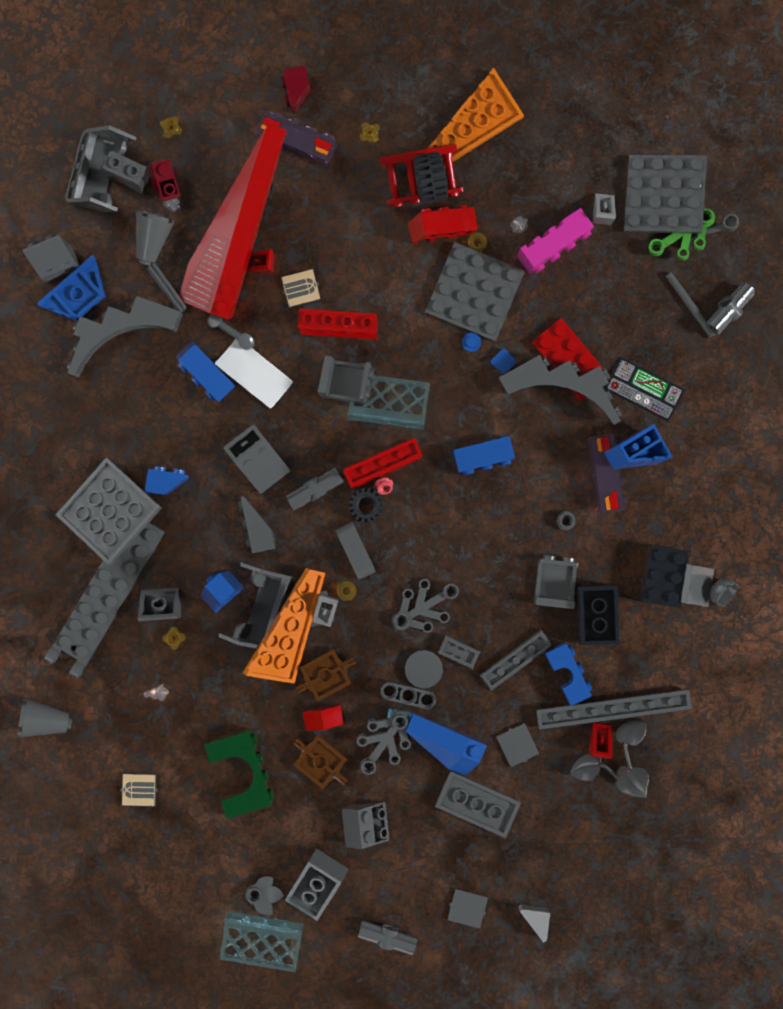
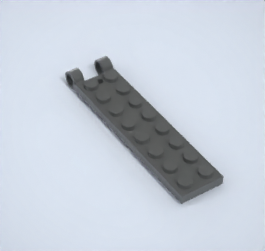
[44,523,165,679]

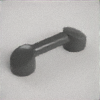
[690,214,739,241]
[207,314,255,350]

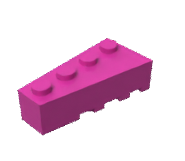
[517,208,594,274]

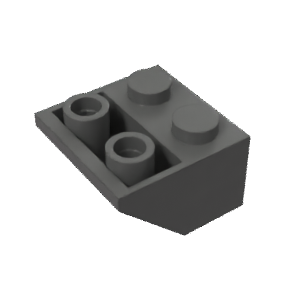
[342,802,389,849]

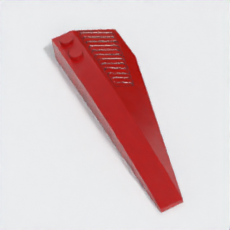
[179,124,287,319]

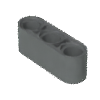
[335,522,376,580]
[381,681,436,709]

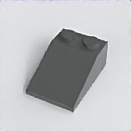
[285,849,349,921]

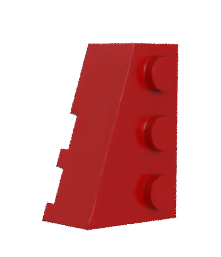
[408,205,478,245]

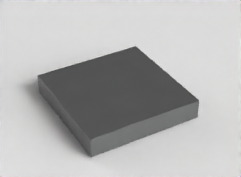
[681,564,714,607]

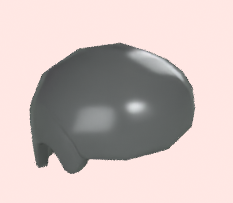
[709,578,738,607]

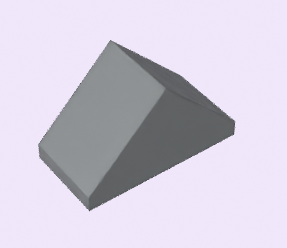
[592,193,616,225]
[312,593,339,627]
[518,904,550,943]

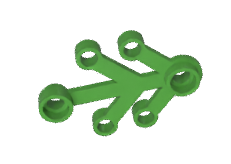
[649,208,715,261]

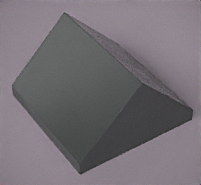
[138,588,181,621]

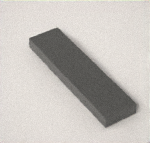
[480,630,553,691]

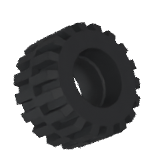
[413,151,448,205]

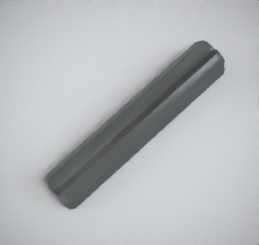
[147,263,187,312]

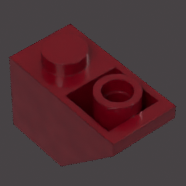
[281,65,310,113]
[147,159,181,202]

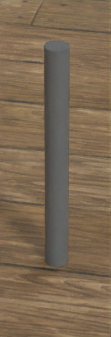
[665,272,714,338]

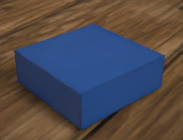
[490,348,517,375]

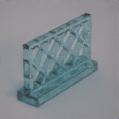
[348,375,430,430]
[220,911,304,972]

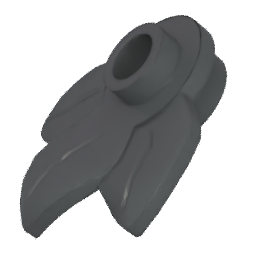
[245,876,284,915]

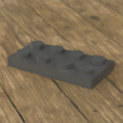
[435,770,521,838]

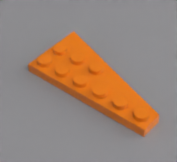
[428,68,524,168]

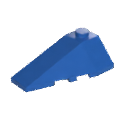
[405,713,487,776]

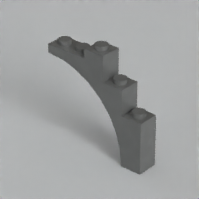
[67,296,183,378]
[499,355,622,424]

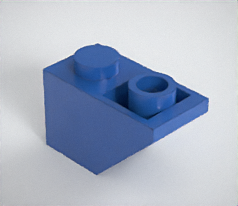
[145,466,189,495]

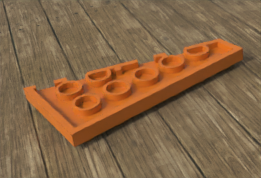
[242,568,325,684]

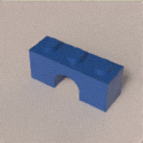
[544,642,593,706]

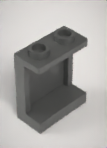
[103,151,150,194]
[318,356,375,404]
[534,555,579,609]

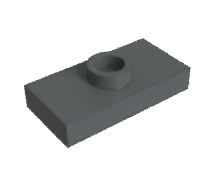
[437,635,480,669]

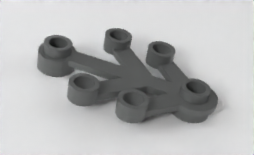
[392,579,459,633]
[356,710,411,775]

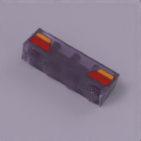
[256,111,337,166]
[588,434,627,514]

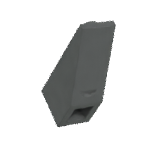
[238,496,276,553]

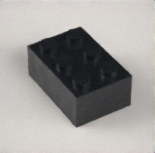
[639,545,690,608]
[576,585,620,645]

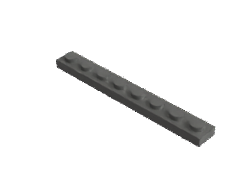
[536,689,692,729]

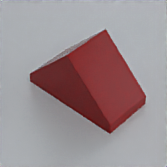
[246,249,275,274]
[303,705,344,731]
[588,723,612,759]

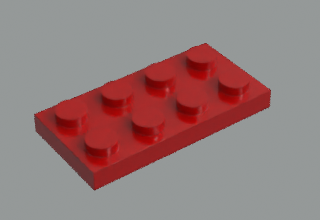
[532,318,603,401]

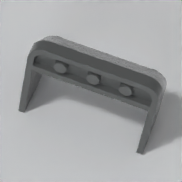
[66,125,136,212]
[218,562,298,649]

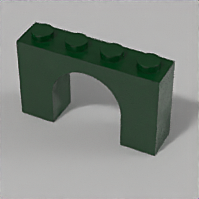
[204,729,275,819]

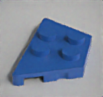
[37,255,106,321]

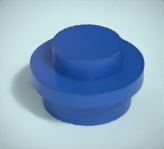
[462,333,481,352]

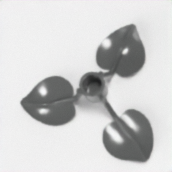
[570,719,649,798]

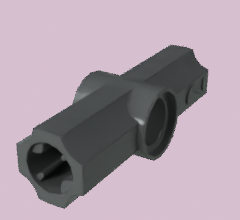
[706,282,755,335]
[286,468,344,510]
[358,920,418,955]

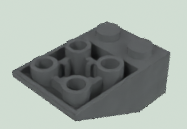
[23,234,80,282]
[223,424,290,494]

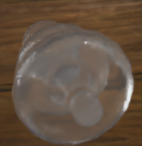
[144,685,169,701]

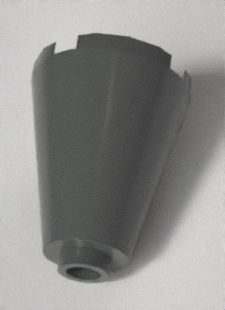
[136,210,175,265]
[17,698,72,737]

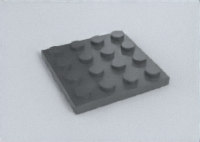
[624,155,707,234]
[425,242,525,342]
[56,457,162,566]

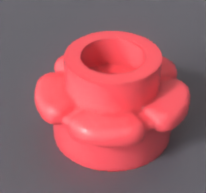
[375,477,393,495]

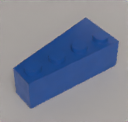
[201,571,244,613]

